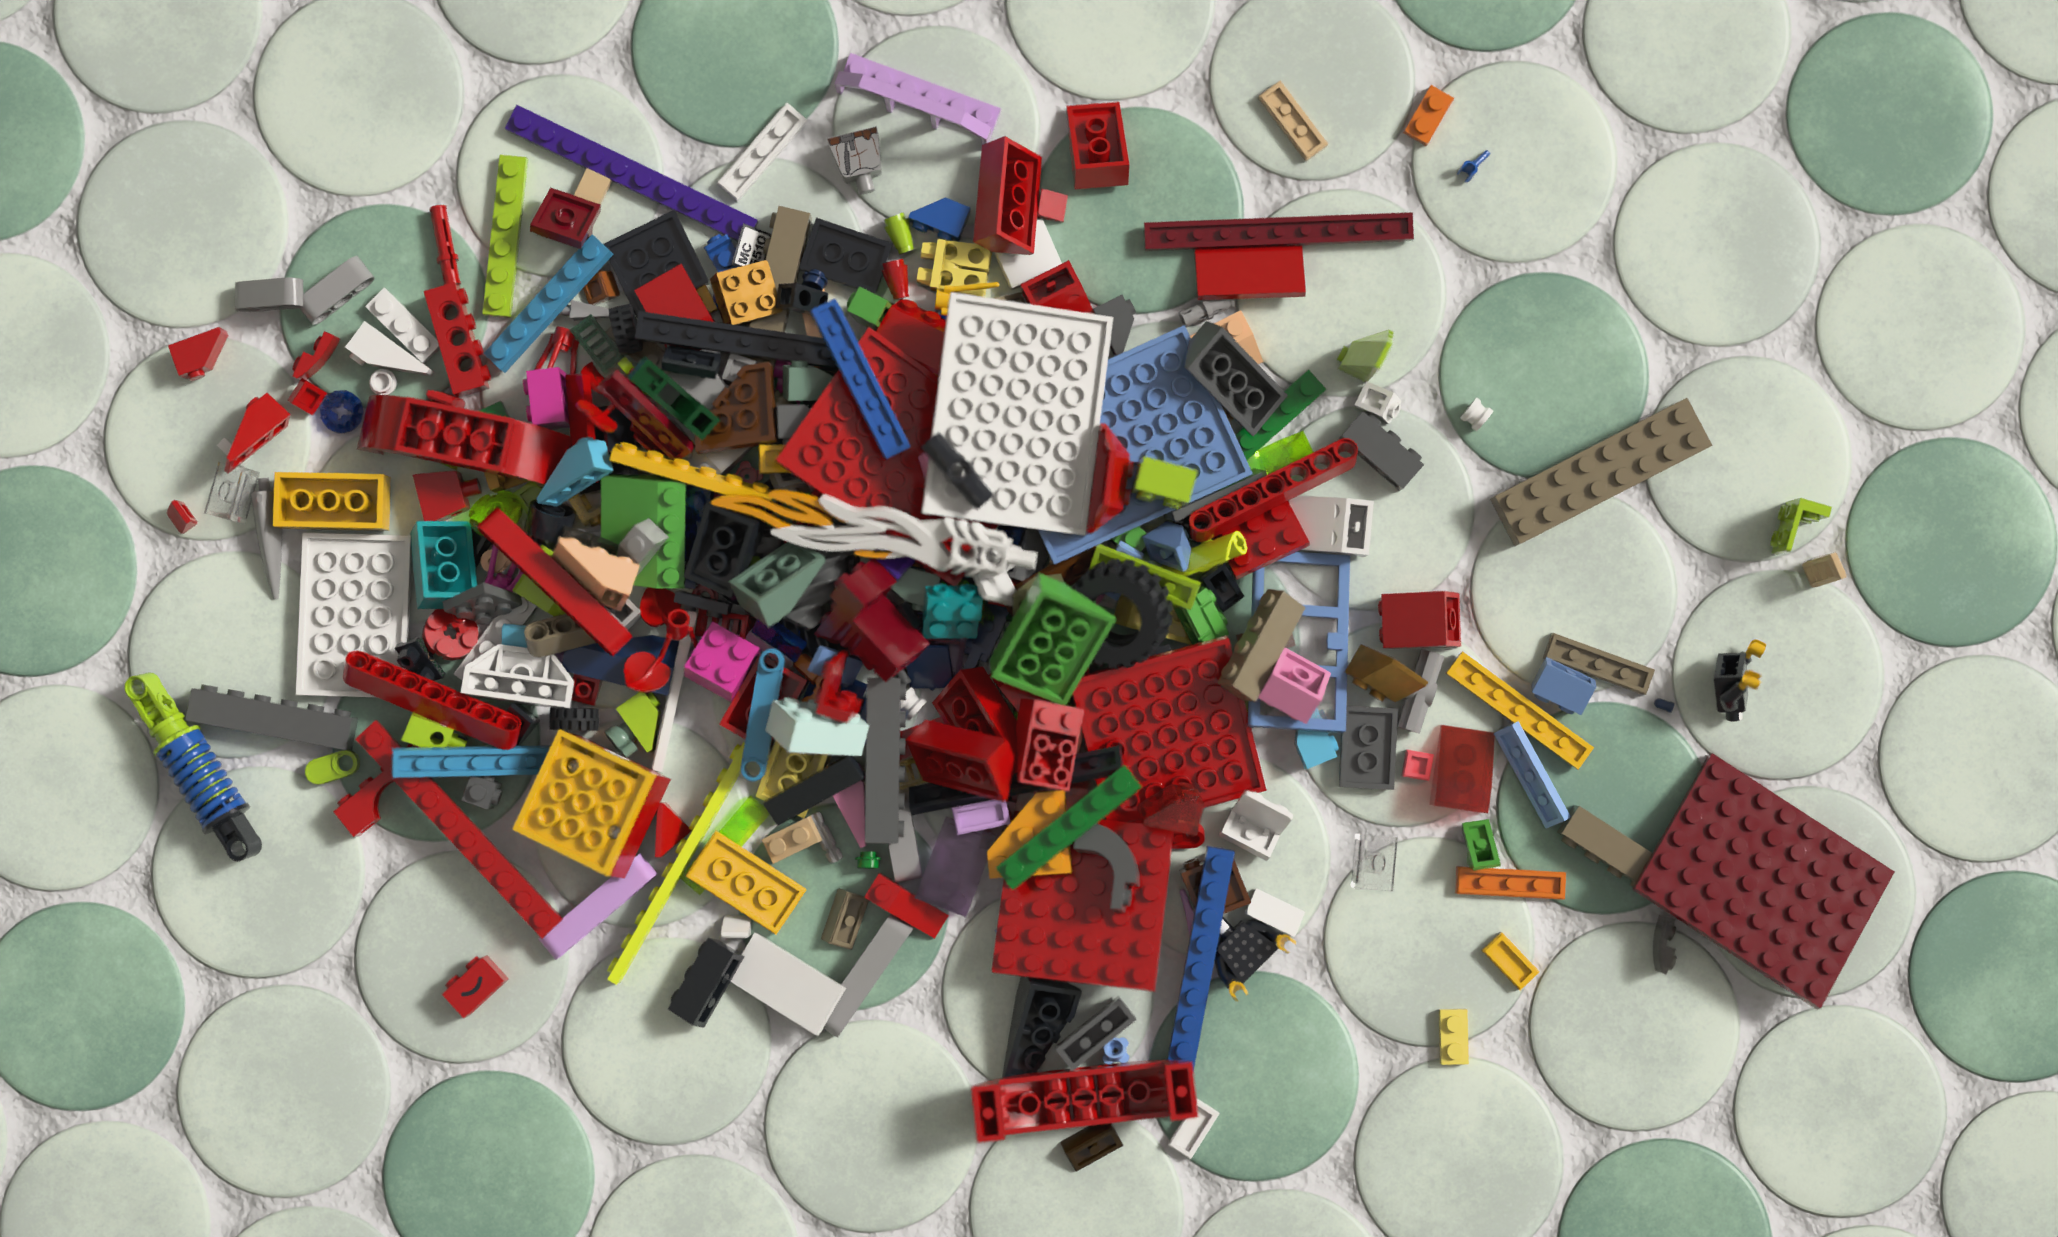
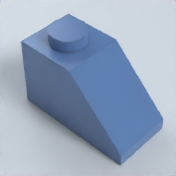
[1143,521,1191,572]

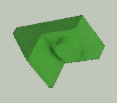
[1462,819,1501,870]

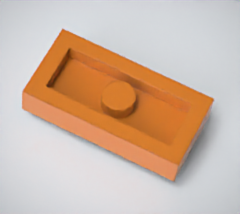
[1403,85,1454,146]

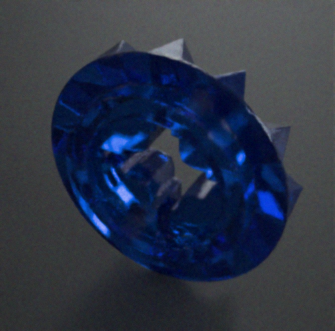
[319,390,364,433]

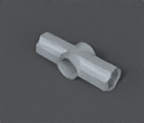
[1397,649,1444,734]

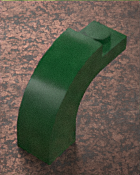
[627,356,720,441]

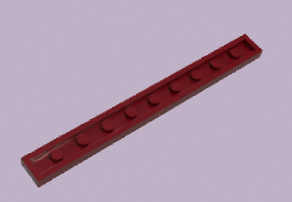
[1144,212,1414,251]

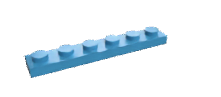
[484,234,613,373]
[391,745,551,778]

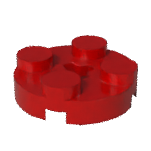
[422,609,479,661]

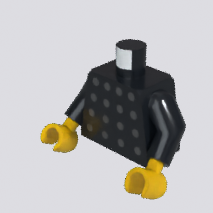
[1714,639,1766,722]
[1215,917,1296,1001]

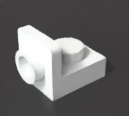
[1355,381,1401,424]

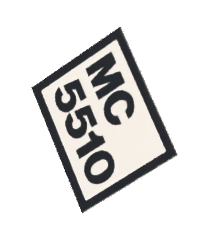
[731,223,772,267]

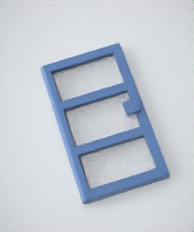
[1248,552,1350,733]

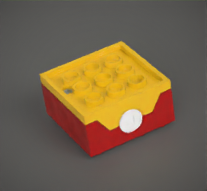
[512,729,671,879]

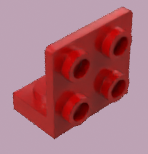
[815,650,864,723]

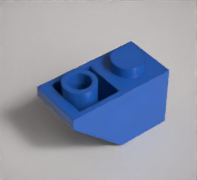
[908,197,971,242]

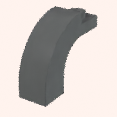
[1074,824,1140,913]

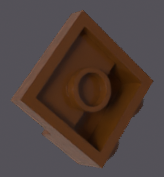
[1179,858,1251,914]

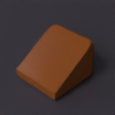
[583,271,620,305]

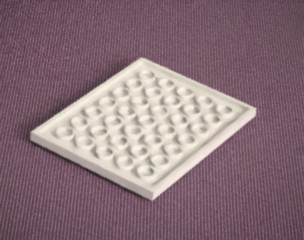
[921,292,1113,536]

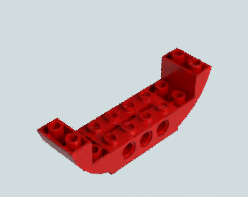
[357,395,571,488]

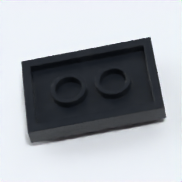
[799,217,893,294]

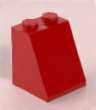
[1378,591,1461,649]

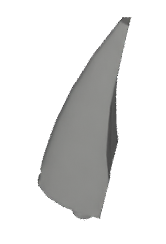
[251,478,282,599]

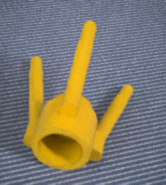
[935,282,999,316]

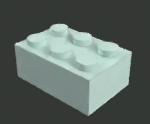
[765,698,869,756]

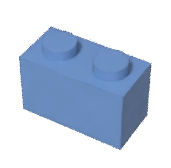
[1531,657,1596,715]

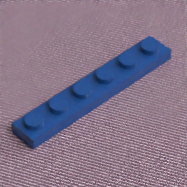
[810,298,911,460]

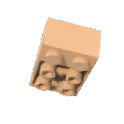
[551,538,639,611]

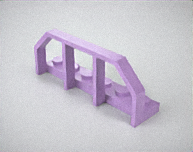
[834,53,1001,145]

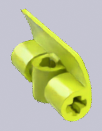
[1162,531,1247,577]

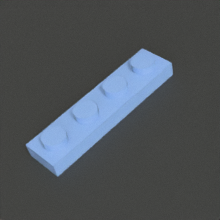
[1493,721,1571,828]

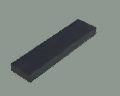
[763,755,866,826]

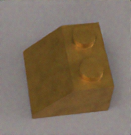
[1345,644,1428,702]

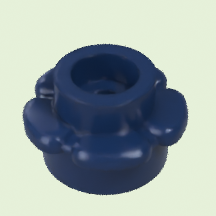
[802,269,828,291]

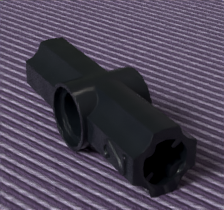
[921,431,995,511]

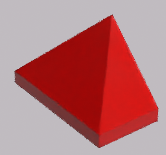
[655,802,692,857]

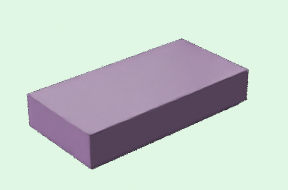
[952,799,1011,835]

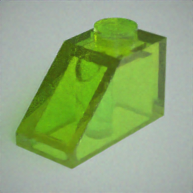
[1255,431,1313,475]

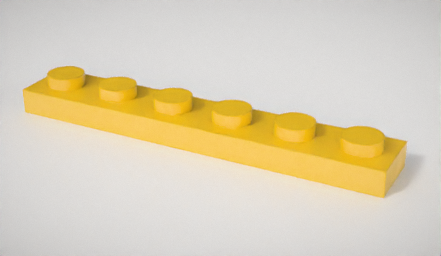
[610,442,772,500]
[1445,651,1594,770]

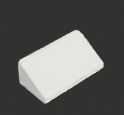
[1244,888,1305,937]

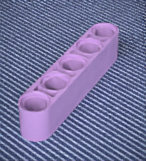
[538,853,658,960]

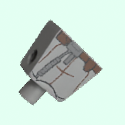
[827,126,882,195]

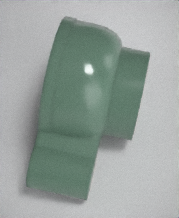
[604,722,638,758]

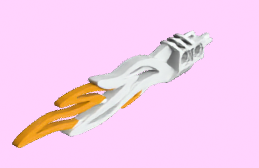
[711,490,1037,577]

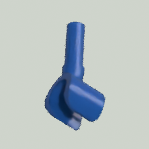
[1457,150,1490,182]

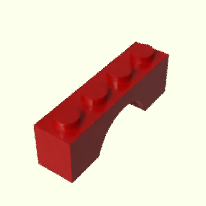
[333,744,433,837]

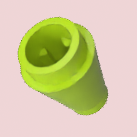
[884,212,914,254]

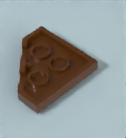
[694,362,778,454]

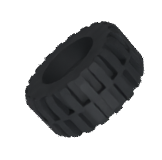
[1072,559,1173,669]

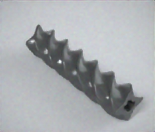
[783,517,855,632]

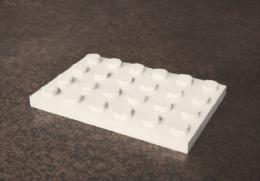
[296,533,412,697]

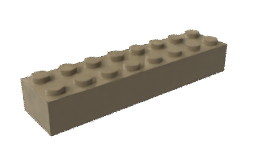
[1490,398,1713,547]

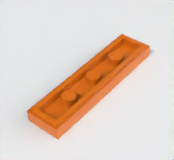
[1455,866,1566,899]

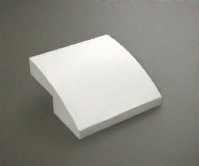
[994,218,1062,290]

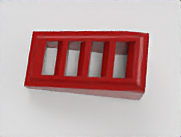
[426,390,466,408]
[695,609,756,642]

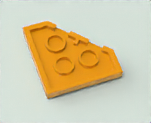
[987,790,1072,879]

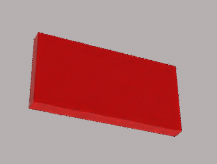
[1194,245,1306,300]

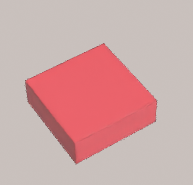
[1401,750,1434,781]

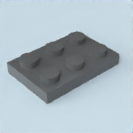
[1339,706,1398,790]

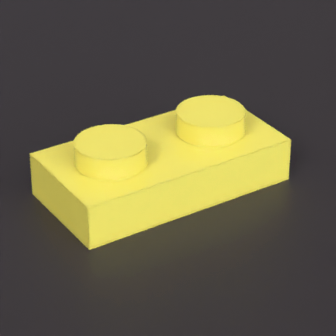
[1439,1009,1469,1065]

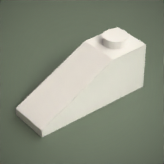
[345,321,435,377]

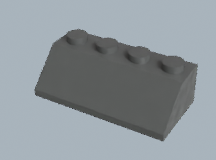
[1185,321,1288,437]

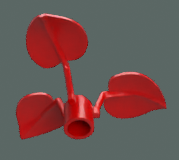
[576,362,667,456]
[624,587,698,692]

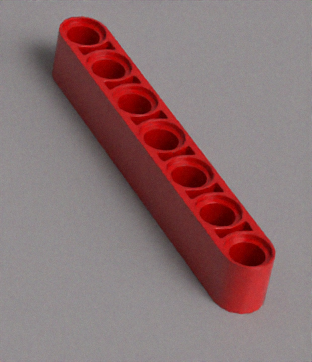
[1189,438,1358,542]
[476,507,633,657]
[343,651,521,750]

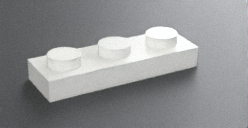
[365,288,440,364]

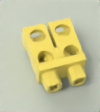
[917,239,992,298]

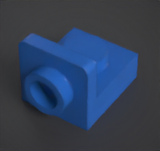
[704,234,737,272]

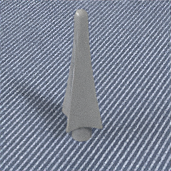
[561,300,610,321]

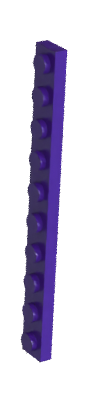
[505,104,759,241]

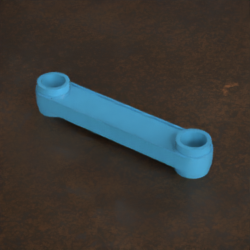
[741,648,785,781]

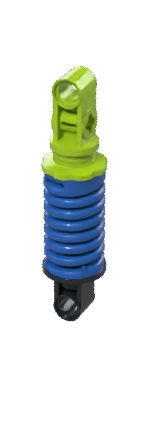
[124,672,262,861]

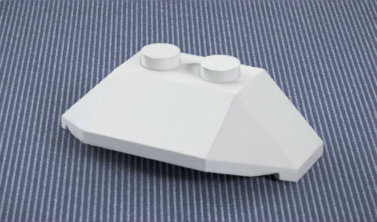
[461,644,574,708]

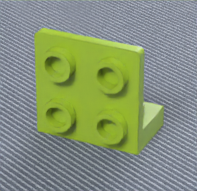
[1770,498,1832,555]

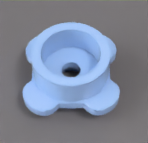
[1102,1037,1129,1065]

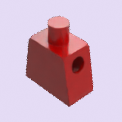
[412,471,482,521]

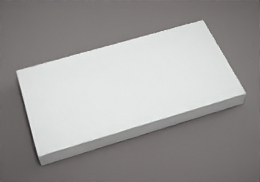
[731,932,846,1036]

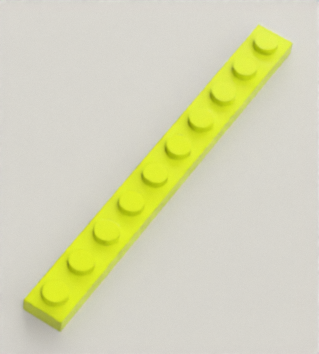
[607,742,745,985]

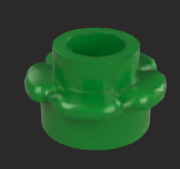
[855,851,882,869]

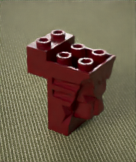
[814,558,930,683]

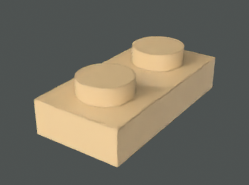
[761,816,822,864]

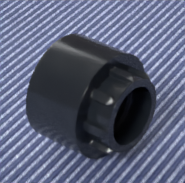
[524,499,576,550]

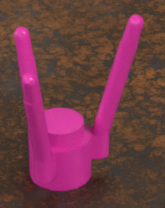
[484,545,523,592]

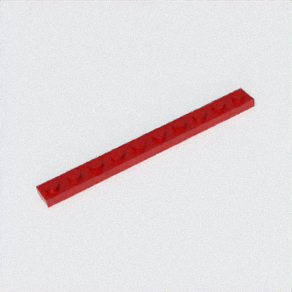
[355,720,563,938]

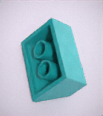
[410,521,477,609]

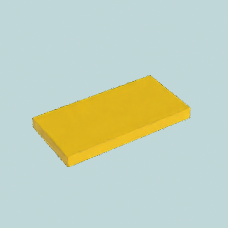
[685,830,807,935]

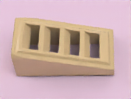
[1802,552,1847,587]

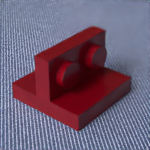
[530,187,601,249]

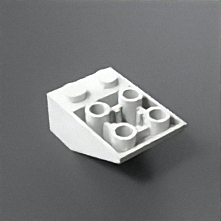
[1289,496,1374,557]

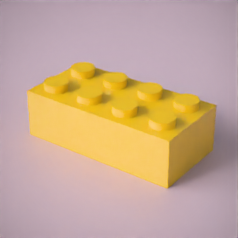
[273,472,391,531]

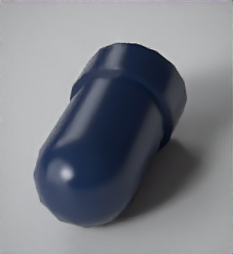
[1654,698,1675,713]

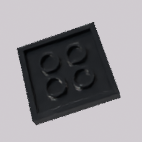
[604,210,710,318]

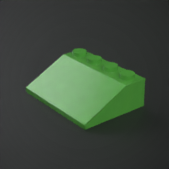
[601,475,685,588]
[989,573,1116,706]

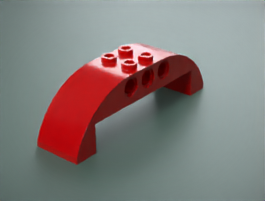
[971,1060,1199,1143]

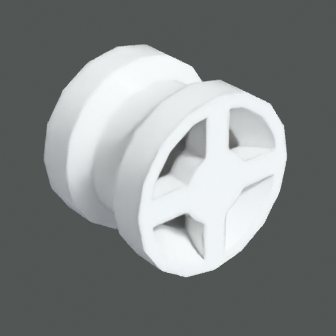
[1460,397,1493,432]
[901,687,927,721]

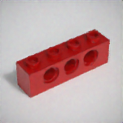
[424,282,491,398]

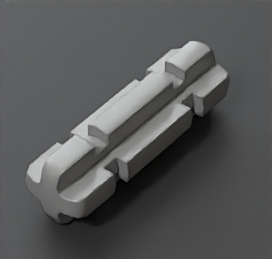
[810,812,843,864]

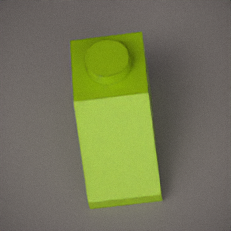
[616,692,661,753]

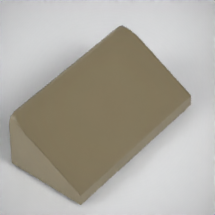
[821,888,869,950]

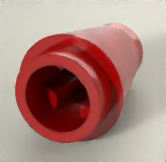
[881,259,909,300]

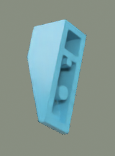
[536,437,613,506]

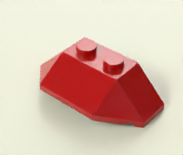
[1086,423,1134,535]

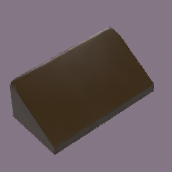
[1061,1123,1124,1172]

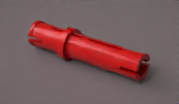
[429,205,461,285]

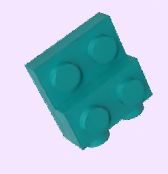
[921,584,983,638]

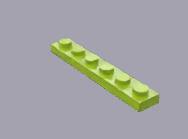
[482,155,528,318]

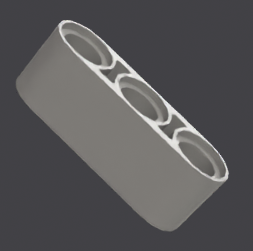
[300,256,375,325]
[235,278,303,312]
[888,800,923,882]

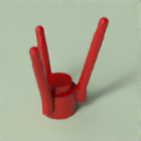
[534,326,580,374]

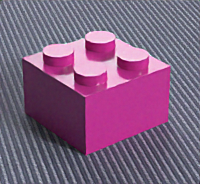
[523,367,570,430]
[684,622,760,702]

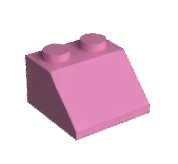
[1258,648,1331,724]

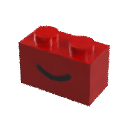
[442,955,509,1018]

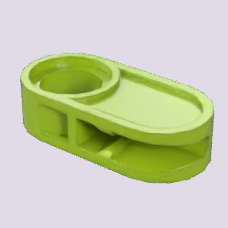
[305,750,360,784]

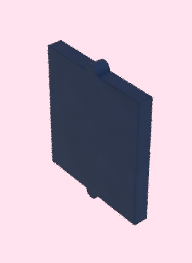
[907,645,953,691]

